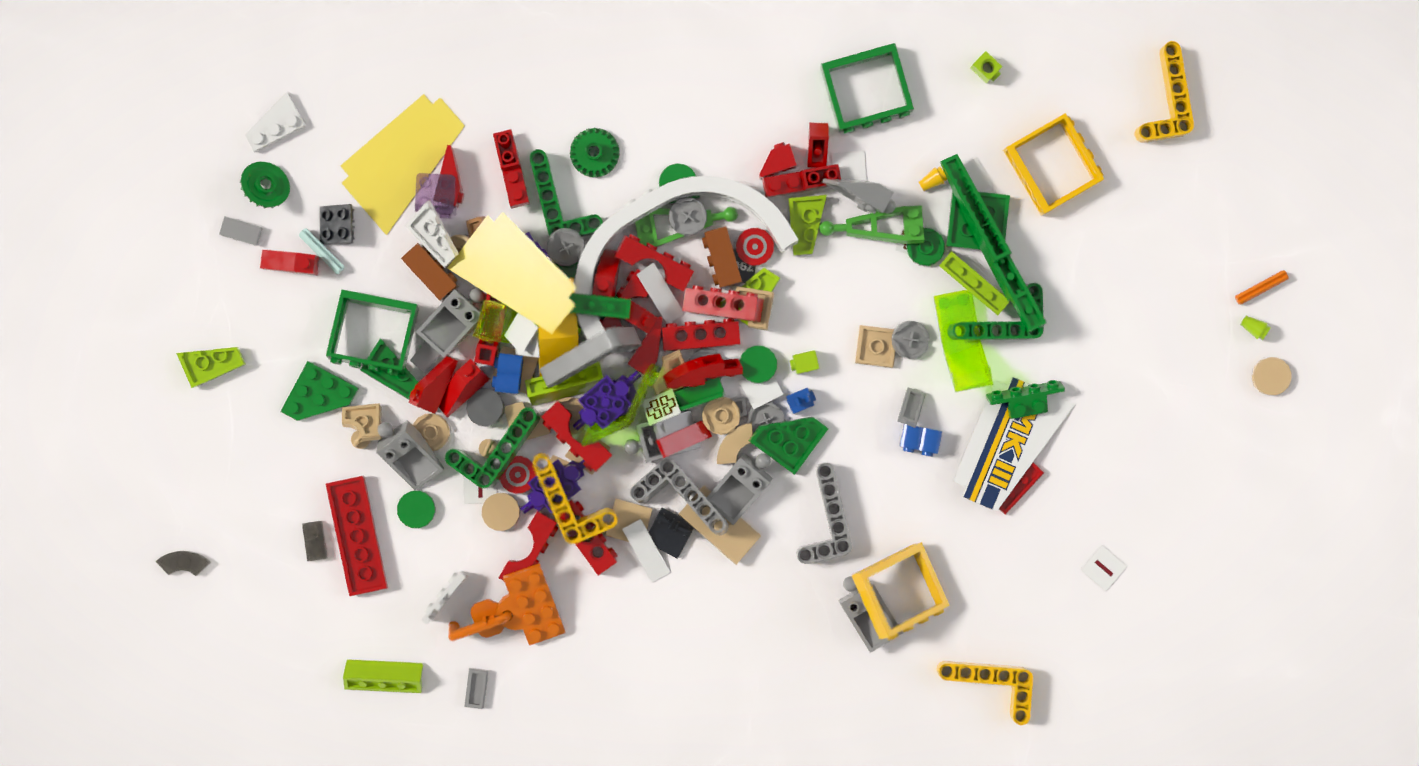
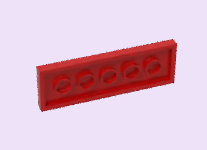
[325,475,388,597]

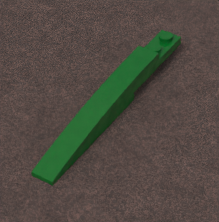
[940,154,1047,333]

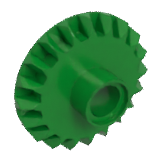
[570,127,620,177]
[240,161,290,209]

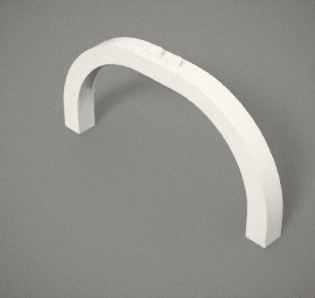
[574,176,798,340]

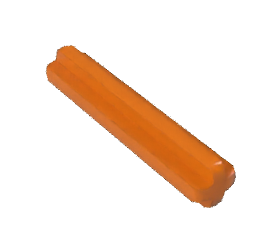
[1235,270,1289,305]

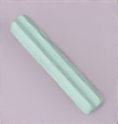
[299,228,345,274]

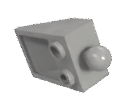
[822,179,896,214]
[416,288,485,358]
[624,411,701,463]
[376,420,444,490]
[707,453,773,525]
[838,576,903,653]

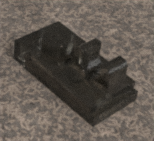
[302,520,328,562]

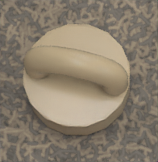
[351,431,371,449]
[479,439,498,458]

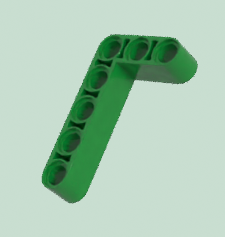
[530,149,603,237]
[947,283,1044,340]
[445,408,540,488]

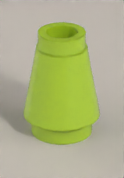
[1240,315,1271,340]

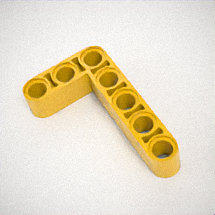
[1135,41,1194,143]
[533,453,617,544]
[936,661,1033,725]

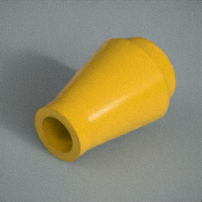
[918,167,947,191]

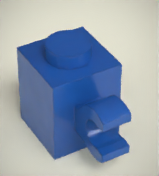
[785,388,816,414]

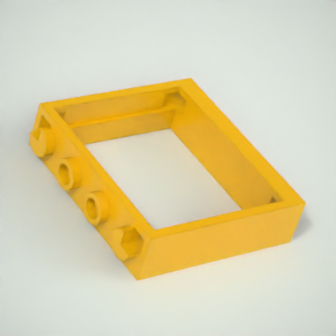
[1003,113,1104,216]
[851,542,950,640]

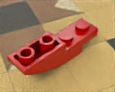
[493,129,530,209]
[762,164,841,198]
[663,354,743,389]

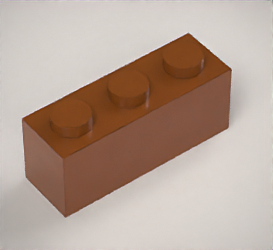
[702,226,742,289]
[401,243,459,302]

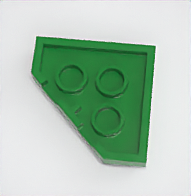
[280,361,359,421]
[748,417,829,475]

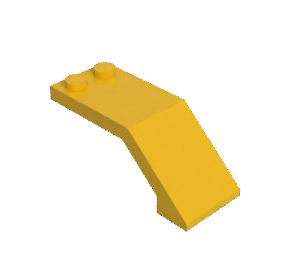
[538,278,578,376]

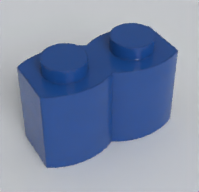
[492,353,524,394]
[899,424,942,457]

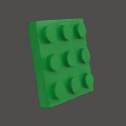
[946,191,1010,250]

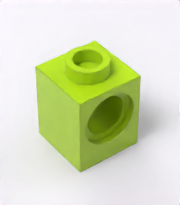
[970,51,1003,84]
[789,350,820,374]

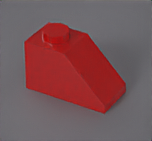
[807,122,829,167]
[759,142,797,180]
[618,294,658,334]

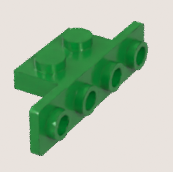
[986,380,1065,419]

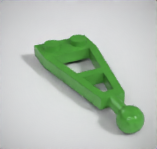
[819,205,924,244]
[635,207,738,247]

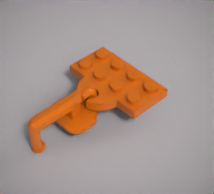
[448,563,566,646]

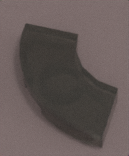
[155,551,211,576]

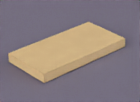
[678,485,761,565]

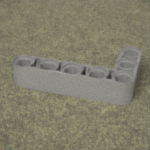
[540,327,642,388]
[630,458,729,535]
[796,462,852,564]

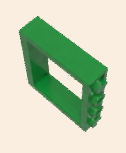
[820,43,914,134]
[326,289,419,376]

